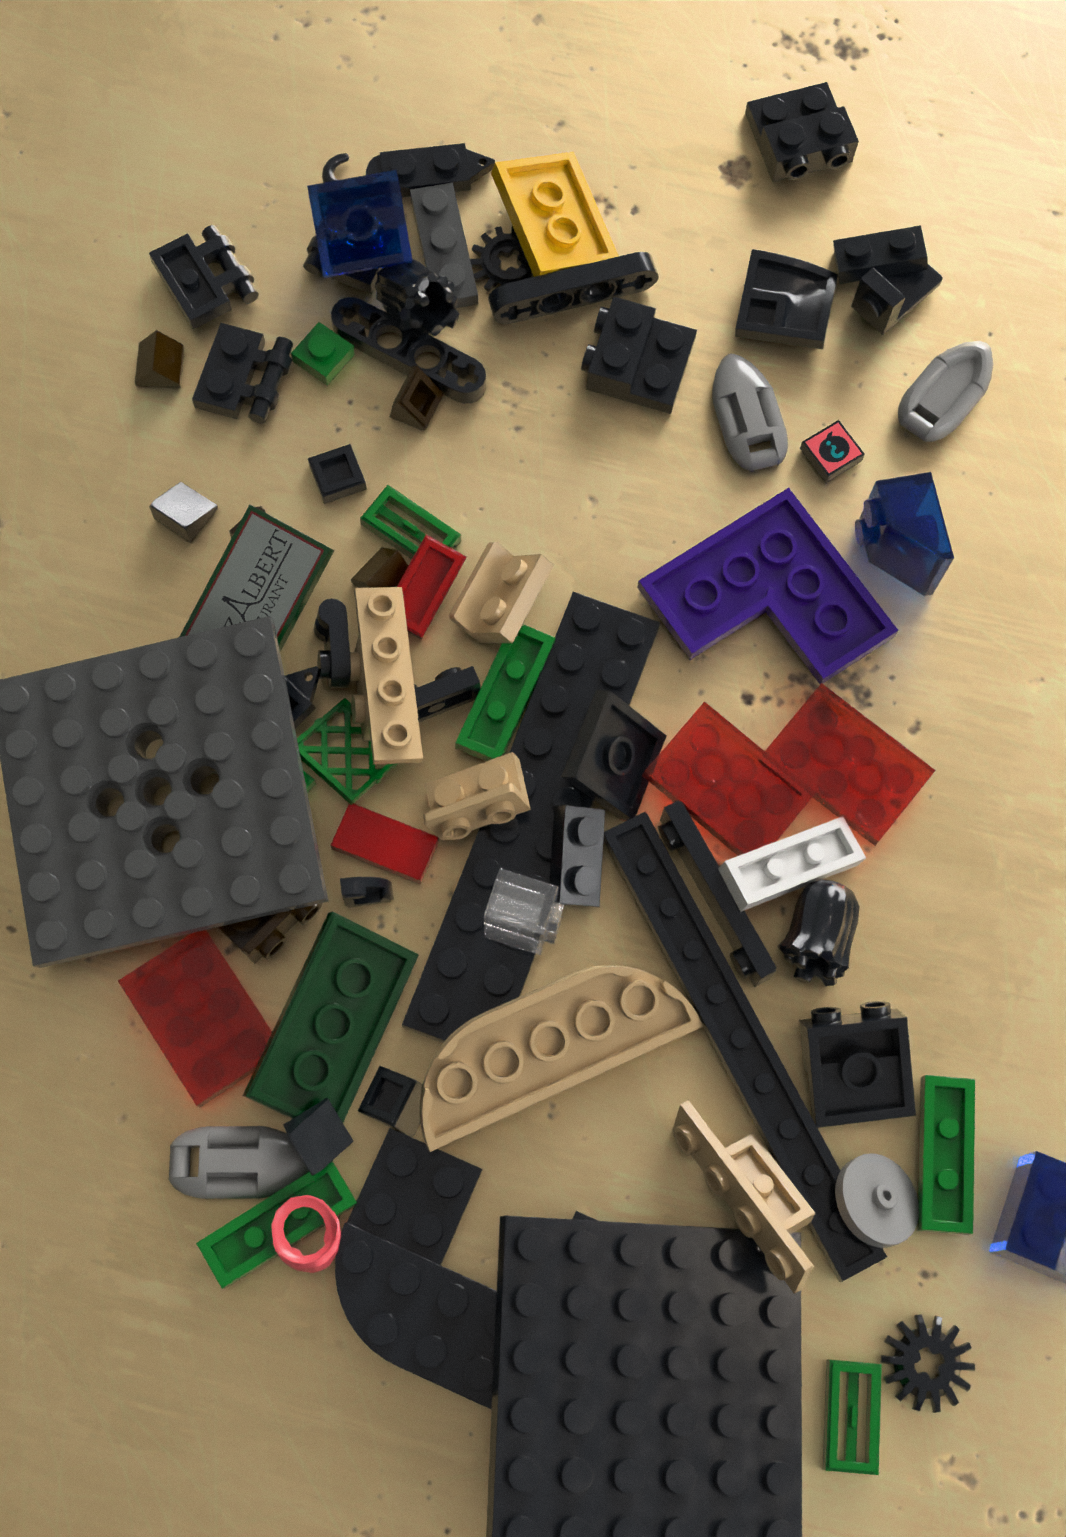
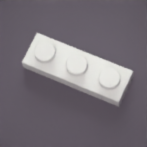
[718,816,866,912]

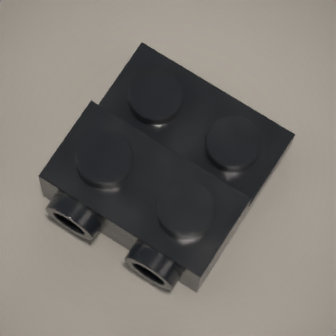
[745,82,859,182]
[581,296,697,414]
[799,1001,916,1128]

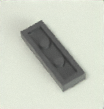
[410,183,478,308]

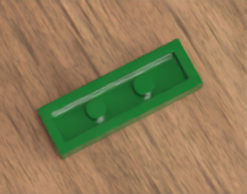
[455,624,556,761]
[917,1075,975,1235]
[196,1161,357,1289]

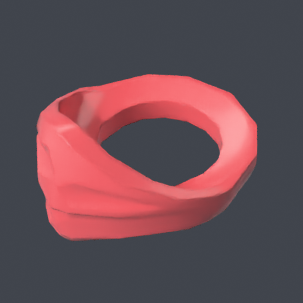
[271,1195,341,1273]

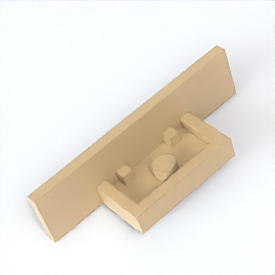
[350,587,423,764]
[672,1100,815,1294]

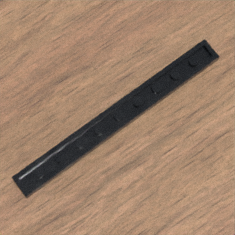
[604,811,887,1282]

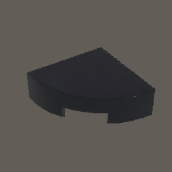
[340,877,394,908]

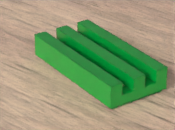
[360,485,461,559]
[823,1359,882,1475]

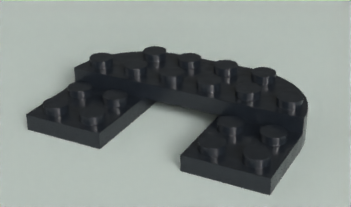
[335,1128,598,1410]

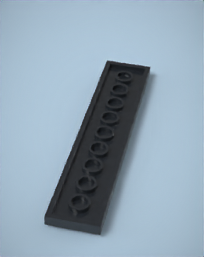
[402,592,660,1043]

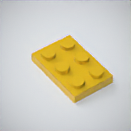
[491,151,619,277]

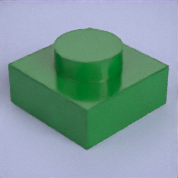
[291,322,355,386]

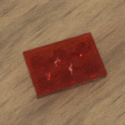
[761,683,936,846]
[642,701,816,856]
[118,930,272,1108]

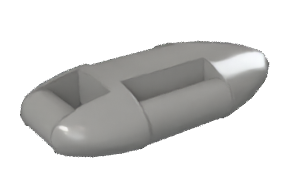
[898,340,993,442]
[712,353,788,471]
[168,1126,309,1199]

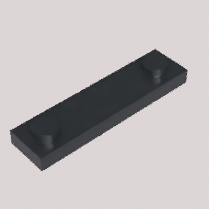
[658,800,777,987]

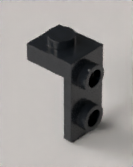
[851,264,943,335]

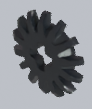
[470,226,534,291]
[881,1314,975,1413]

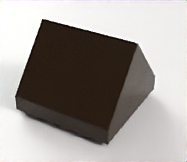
[135,330,184,388]
[389,366,444,430]
[351,547,409,588]

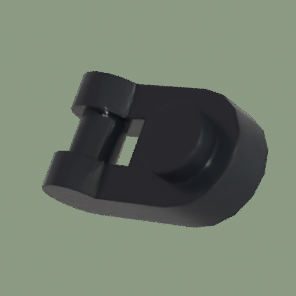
[314,598,351,688]

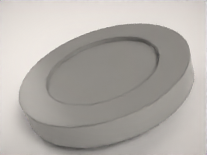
[835,1153,919,1248]

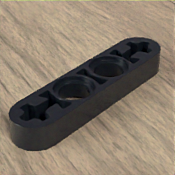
[488,252,659,324]
[331,297,486,404]

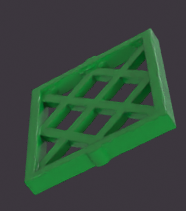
[297,698,397,805]

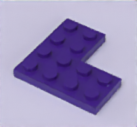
[637,488,899,685]

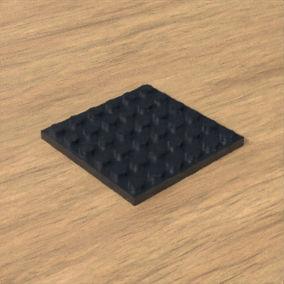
[486,1216,802,1537]

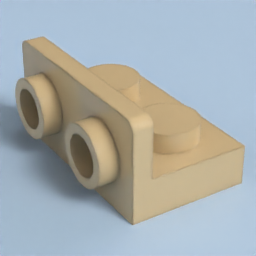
[449,542,554,644]
[423,752,531,841]

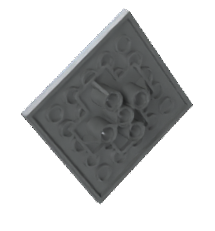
[0,616,329,968]

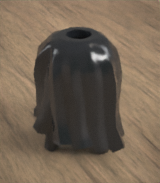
[375,256,460,336]
[777,880,860,986]

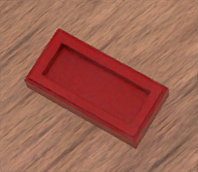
[397,534,467,640]
[330,803,439,885]

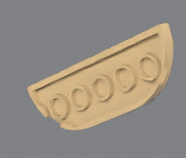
[419,965,704,1152]

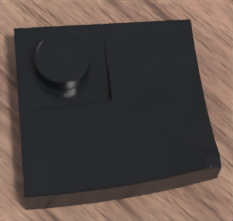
[735,249,838,349]

